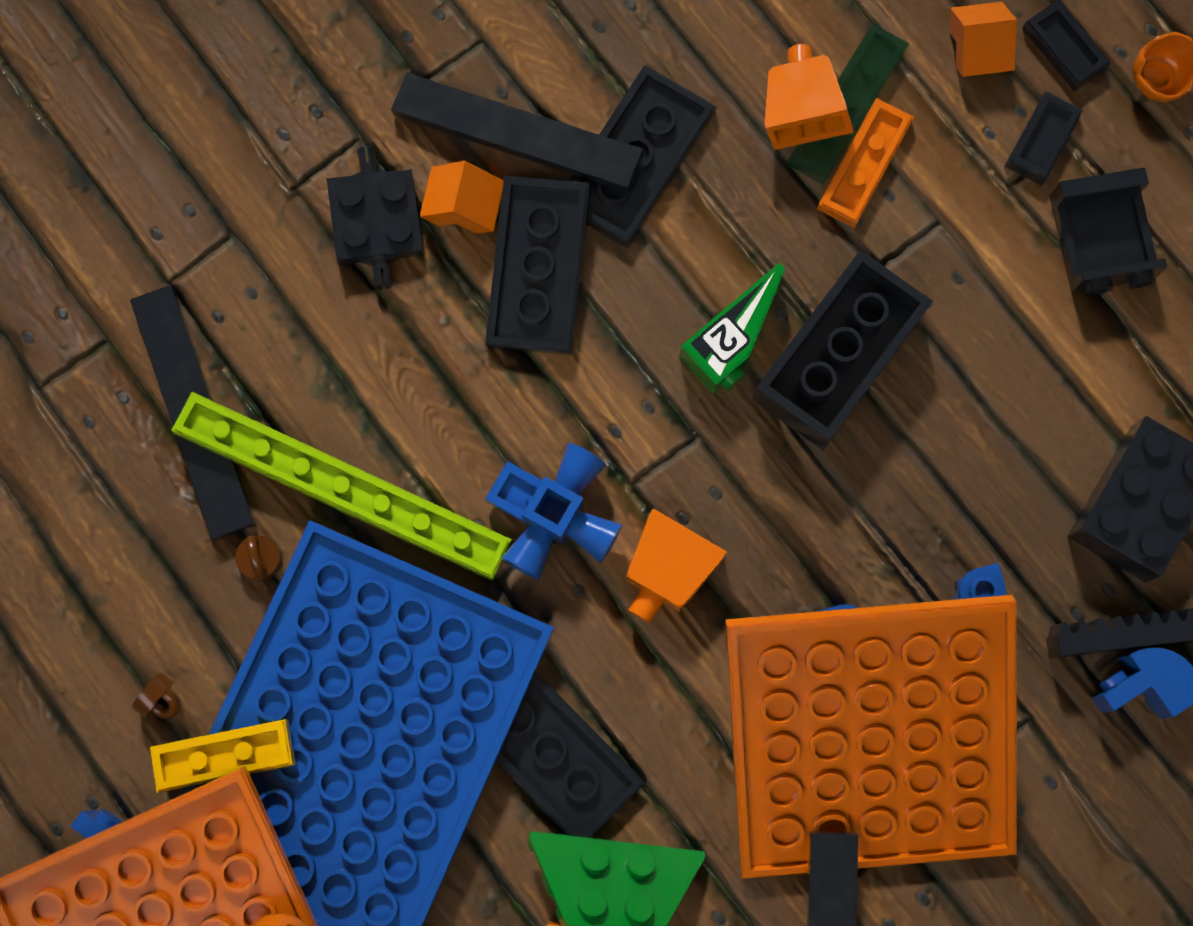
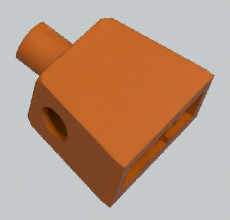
[765,44,854,150]
[626,509,727,624]

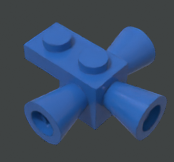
[485,443,623,581]

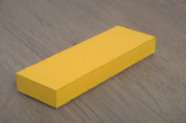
[150,719,296,793]

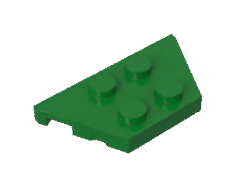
[527,831,705,926]

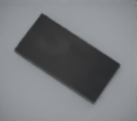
[569,65,717,249]
[485,176,591,355]
[496,672,645,838]

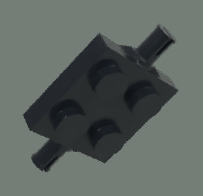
[326,146,423,290]

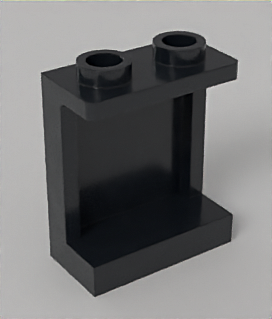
[1049,167,1168,296]

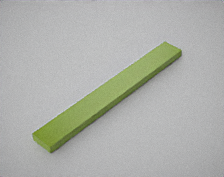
[171,392,512,581]

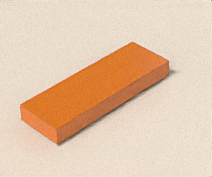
[817,98,914,228]

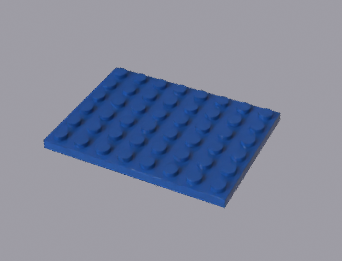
[180,520,555,926]

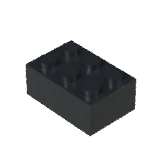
[1067,416,1193,583]

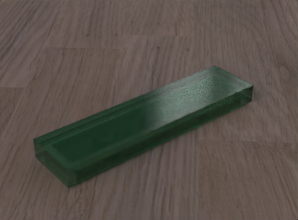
[787,23,909,186]

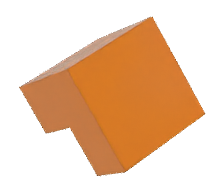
[950,1,1017,77]
[420,161,503,234]

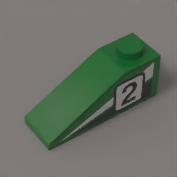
[679,262,785,395]

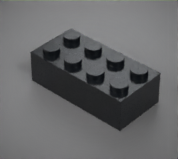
[752,250,933,451]

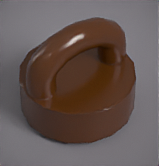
[235,535,282,581]
[132,673,180,719]

